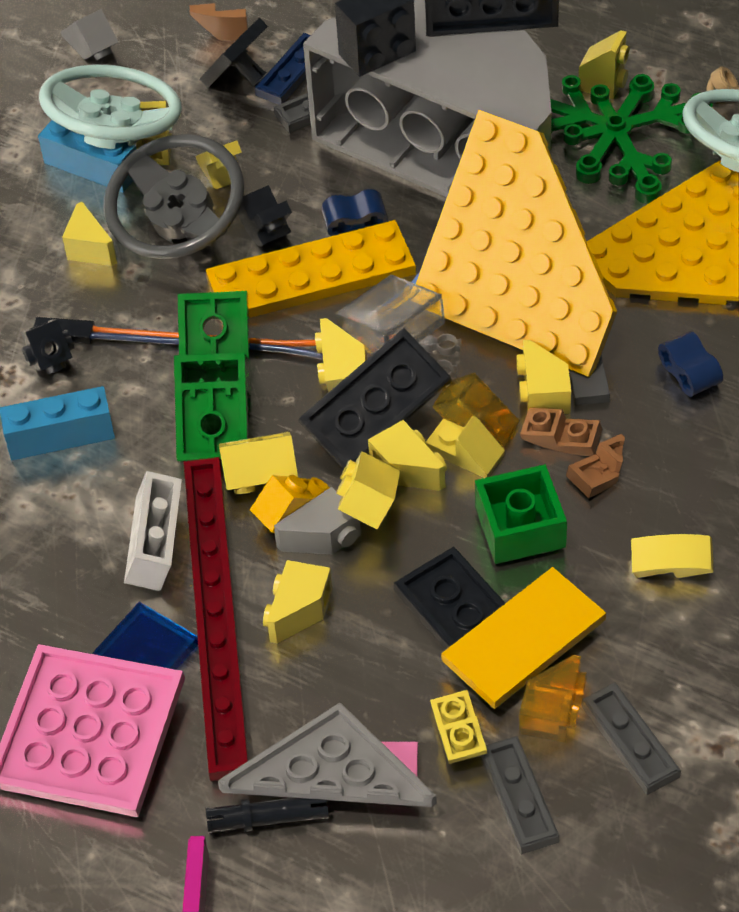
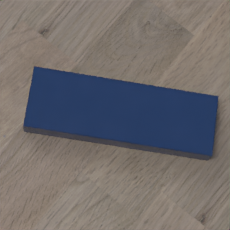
[255,33,311,105]

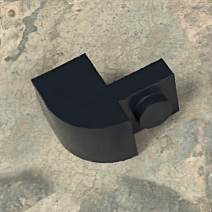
[238,185,292,246]

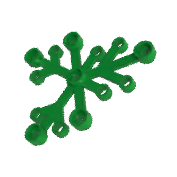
[550,74,713,204]

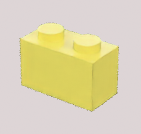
[219,432,298,494]
[336,451,400,529]

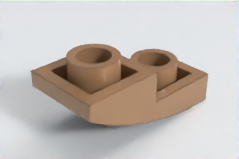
[520,408,603,456]

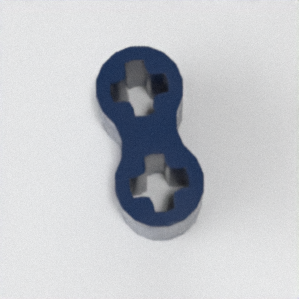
[321,189,389,236]
[658,331,723,397]

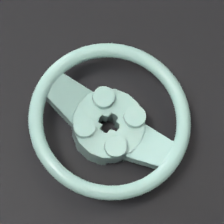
[39,64,182,149]
[683,89,739,172]

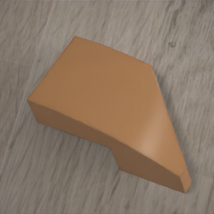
[190,3,248,41]
[566,434,625,498]

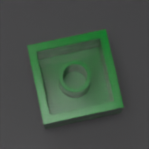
[475,464,567,564]

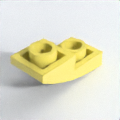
[631,534,714,578]
[430,690,488,764]

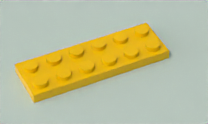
[205,220,416,318]

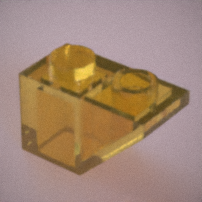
[432,373,520,447]
[519,655,587,743]

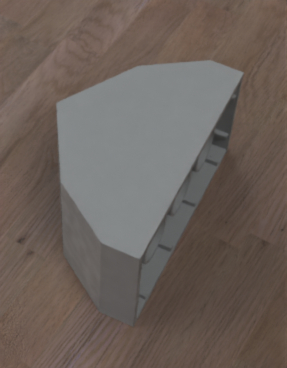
[303,0,552,197]

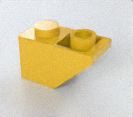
[250,475,329,533]

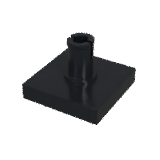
[199,17,268,88]

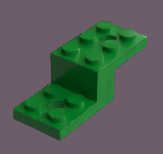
[174,291,251,463]

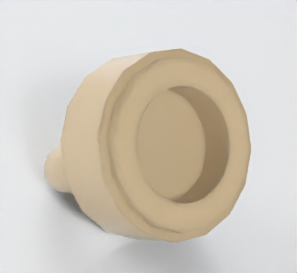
[707,66,739,91]

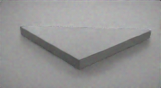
[218,703,437,807]

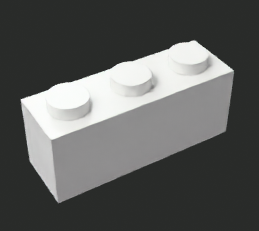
[124,471,182,591]

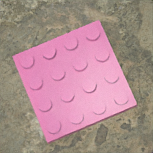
[0,644,185,817]

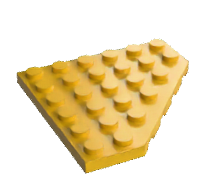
[409,110,617,377]
[586,160,739,305]

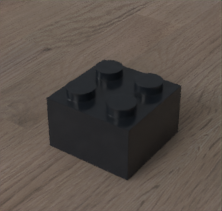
[335,0,416,77]

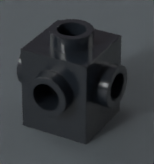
[21,319,74,374]

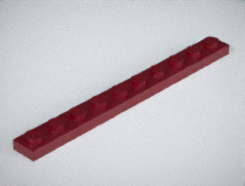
[183,457,248,781]

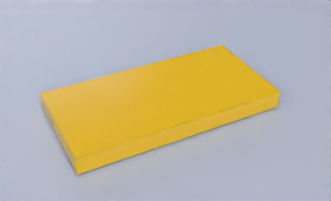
[441,567,606,709]

